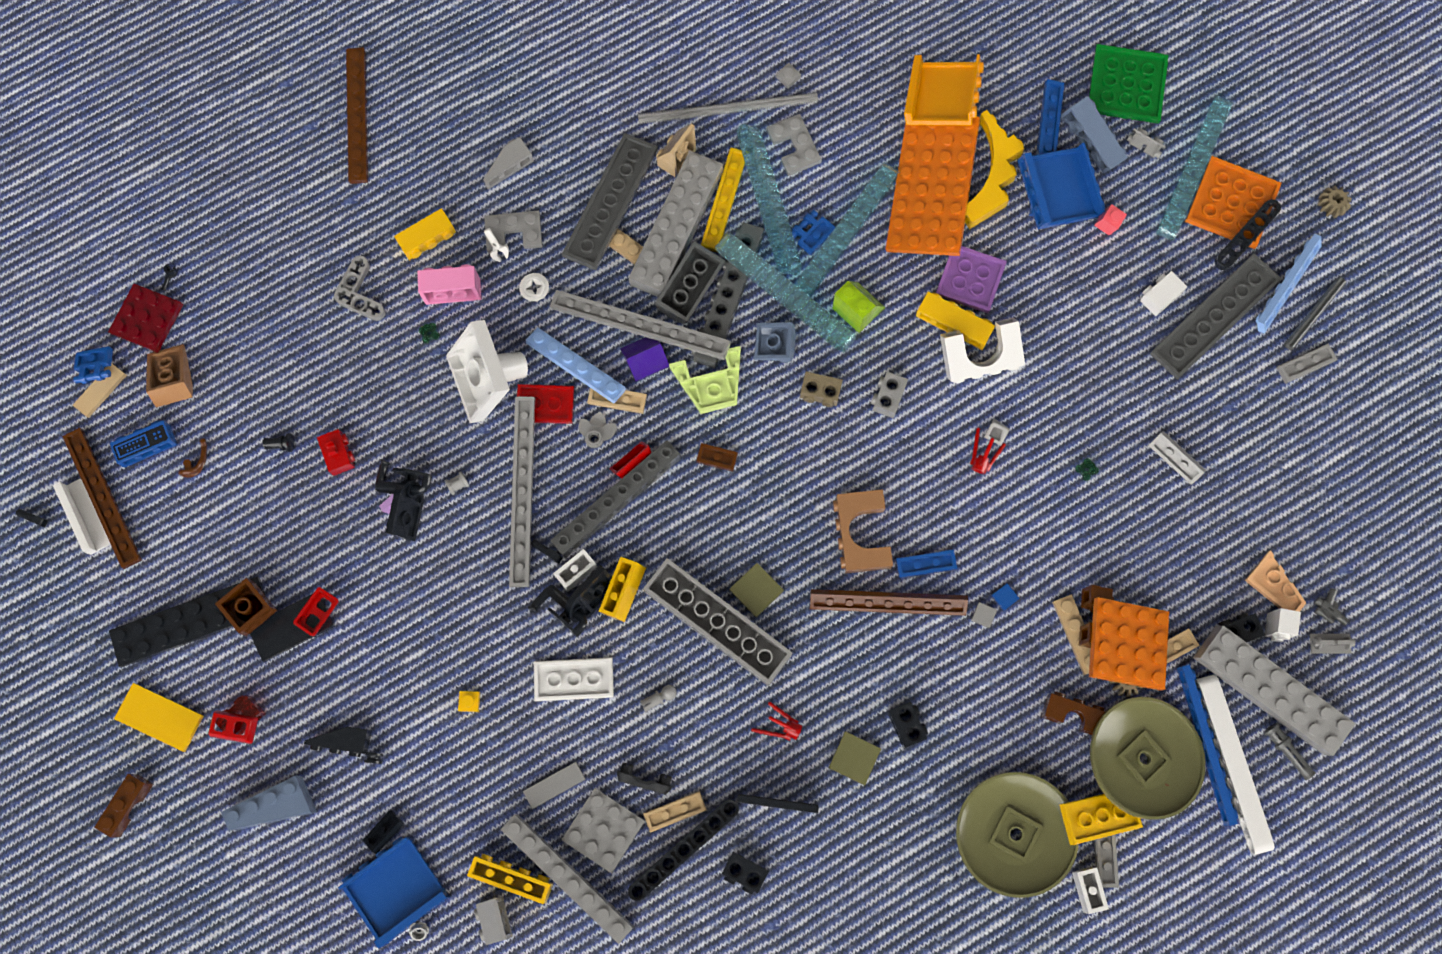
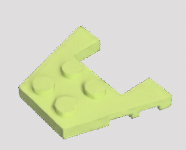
[669,346,741,414]

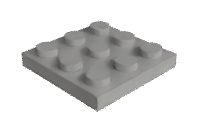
[562,788,645,874]

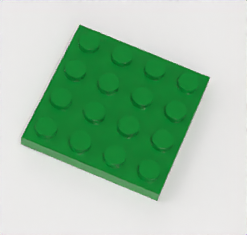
[1089,44,1169,124]

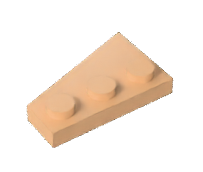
[1245,550,1306,612]

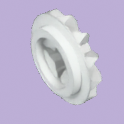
[519,273,549,302]

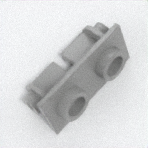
[1127,128,1166,159]
[1310,634,1355,654]

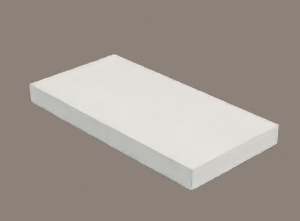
[534,658,614,702]

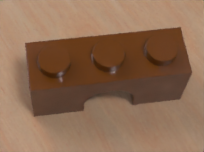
[1079,585,1114,648]
[1041,692,1105,735]
[94,774,154,838]

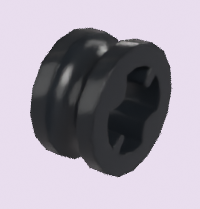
[364,752,383,764]

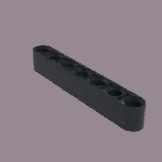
[628,800,739,901]

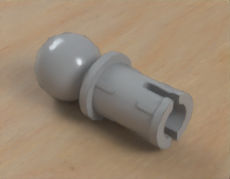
[640,685,677,712]

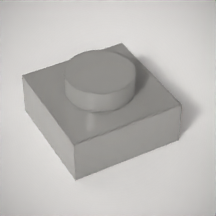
[776,63,801,89]

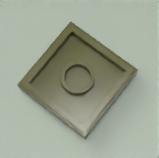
[729,563,784,618]
[828,731,881,786]

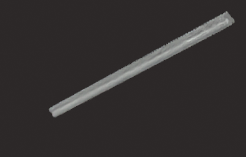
[638,92,818,124]

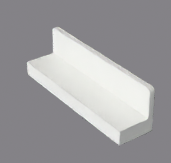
[53,479,111,555]

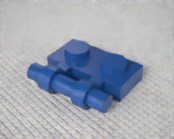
[788,210,836,256]
[74,346,113,384]

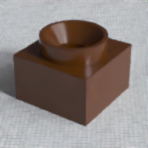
[215,578,278,636]

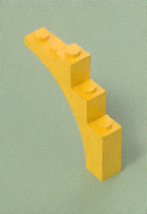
[965,110,1024,229]

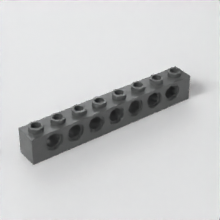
[692,222,764,369]
[550,440,681,559]

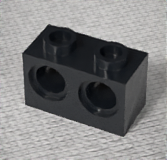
[1218,612,1265,643]
[887,702,928,749]
[722,851,769,895]

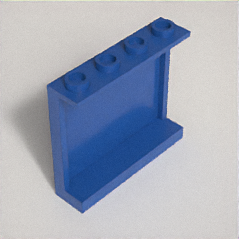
[1018,142,1105,230]
[338,836,450,949]

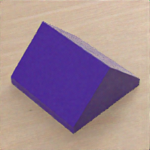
[620,337,669,382]

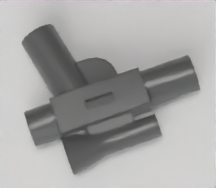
[1314,588,1349,626]

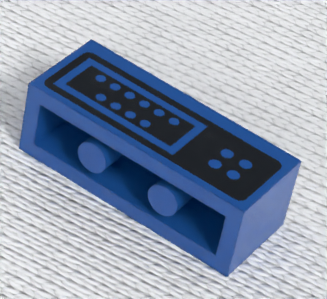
[109,420,178,468]

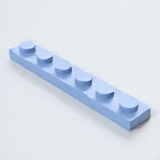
[1256,234,1321,334]
[526,327,626,404]

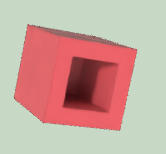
[1094,204,1127,235]

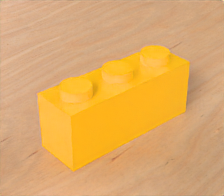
[394,208,456,260]
[599,557,646,622]

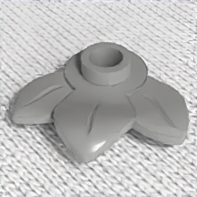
[578,412,617,448]

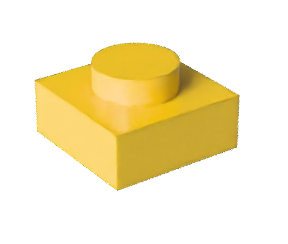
[458,691,480,712]

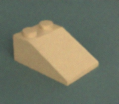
[656,123,696,177]

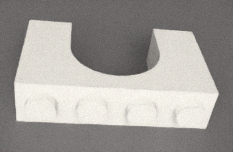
[940,318,1025,383]

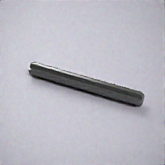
[1284,277,1346,350]

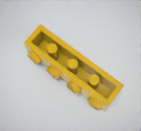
[916,291,995,350]
[467,853,554,904]

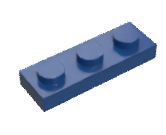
[896,550,957,579]

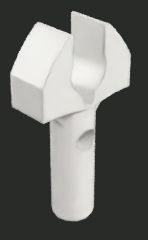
[484,228,509,262]

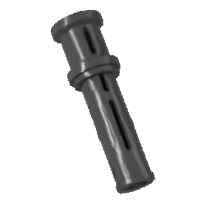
[1263,722,1316,780]

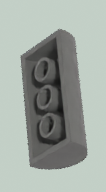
[655,241,725,324]

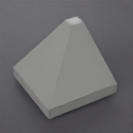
[984,419,1010,446]

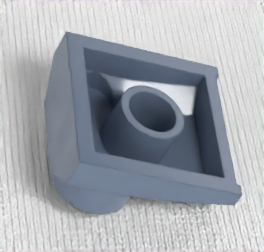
[753,322,796,363]

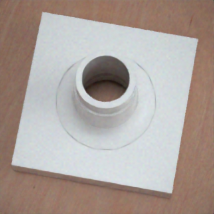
[446,320,528,423]

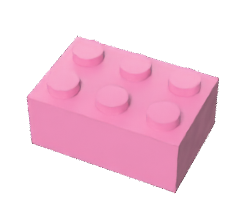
[417,264,481,305]

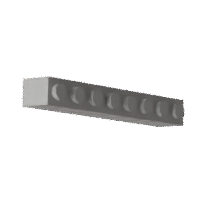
[500,814,634,944]

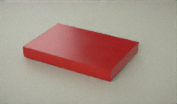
[517,384,575,424]

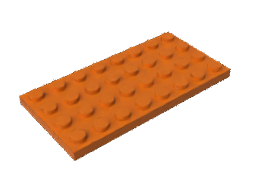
[885,116,980,256]

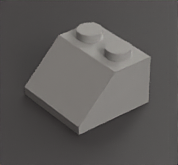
[474,896,513,945]

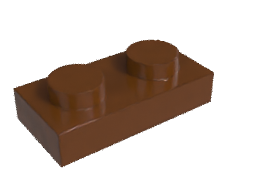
[696,443,738,472]

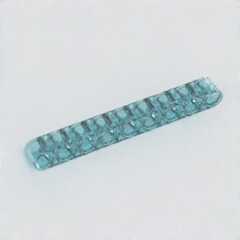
[1156,95,1233,241]
[737,124,802,275]
[792,162,900,300]
[715,232,856,353]

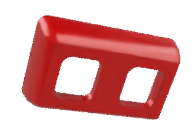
[610,441,651,478]
[293,587,339,636]
[208,710,258,744]

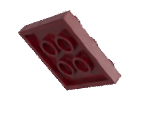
[108,284,184,353]

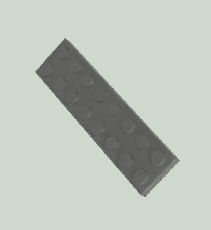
[562,133,658,270]
[1150,254,1282,380]

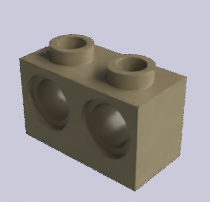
[800,372,843,407]

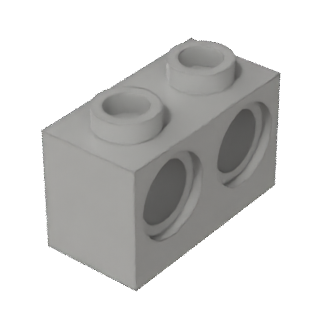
[871,372,908,418]

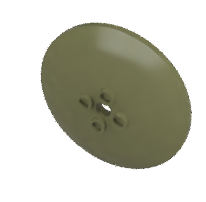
[1090,697,1206,820]
[956,772,1079,898]

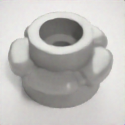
[409,921,429,941]

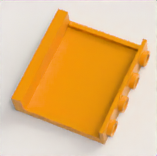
[904,54,984,125]

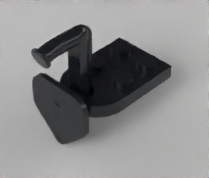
[375,459,432,542]
[528,565,612,637]

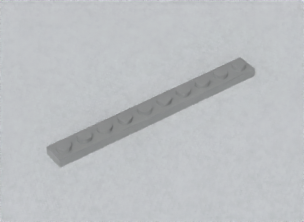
[550,290,731,360]
[509,397,535,587]

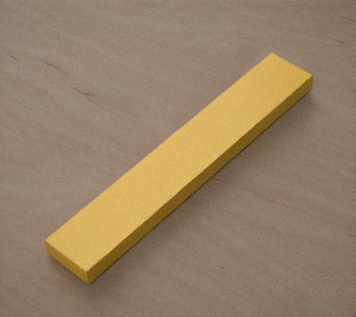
[701,147,748,253]

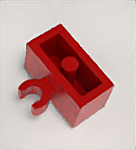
[317,429,356,476]

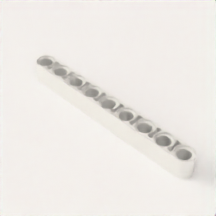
[1195,674,1275,855]

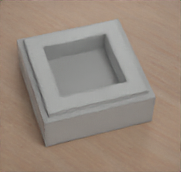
[971,602,997,628]

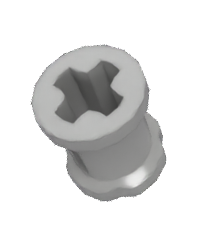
[444,471,470,495]

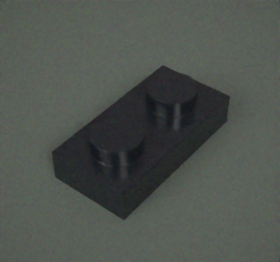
[362,809,404,854]

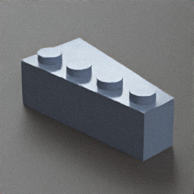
[1060,96,1128,173]
[221,776,317,831]

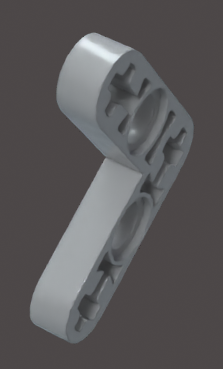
[334,256,385,321]

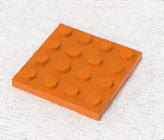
[1185,156,1282,249]
[1089,597,1169,690]

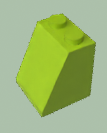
[832,281,885,333]

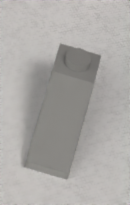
[483,137,534,189]

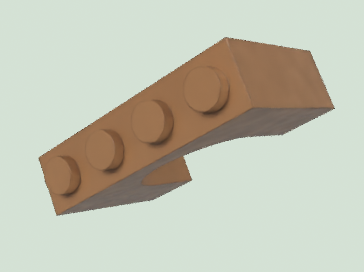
[833,489,893,574]

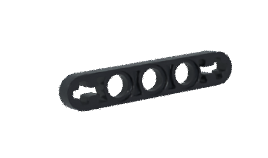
[1215,199,1281,270]

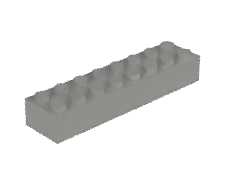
[629,150,723,297]
[643,558,793,687]
[1193,626,1356,756]

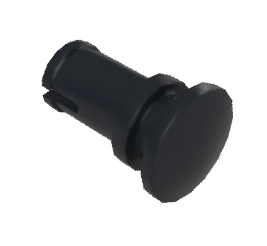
[263,433,294,452]

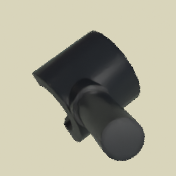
[161,264,178,291]

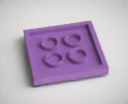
[936,246,1007,313]

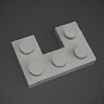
[766,114,822,176]
[484,210,543,253]

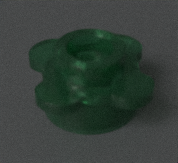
[419,323,440,344]
[1075,458,1099,481]

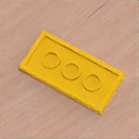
[114,683,204,752]
[1059,794,1143,845]

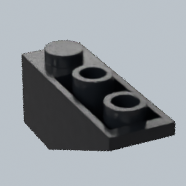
[304,727,372,757]

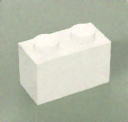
[1140,271,1187,316]
[553,549,598,592]
[1265,608,1301,642]
[1072,867,1109,914]

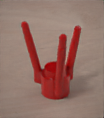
[970,428,1006,474]
[751,702,803,741]

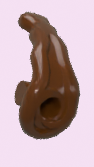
[178,438,207,478]

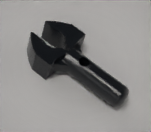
[16,509,48,528]
[531,539,563,564]

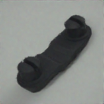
[617,762,672,795]

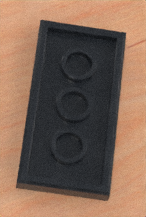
[250,594,335,662]
[737,794,819,813]

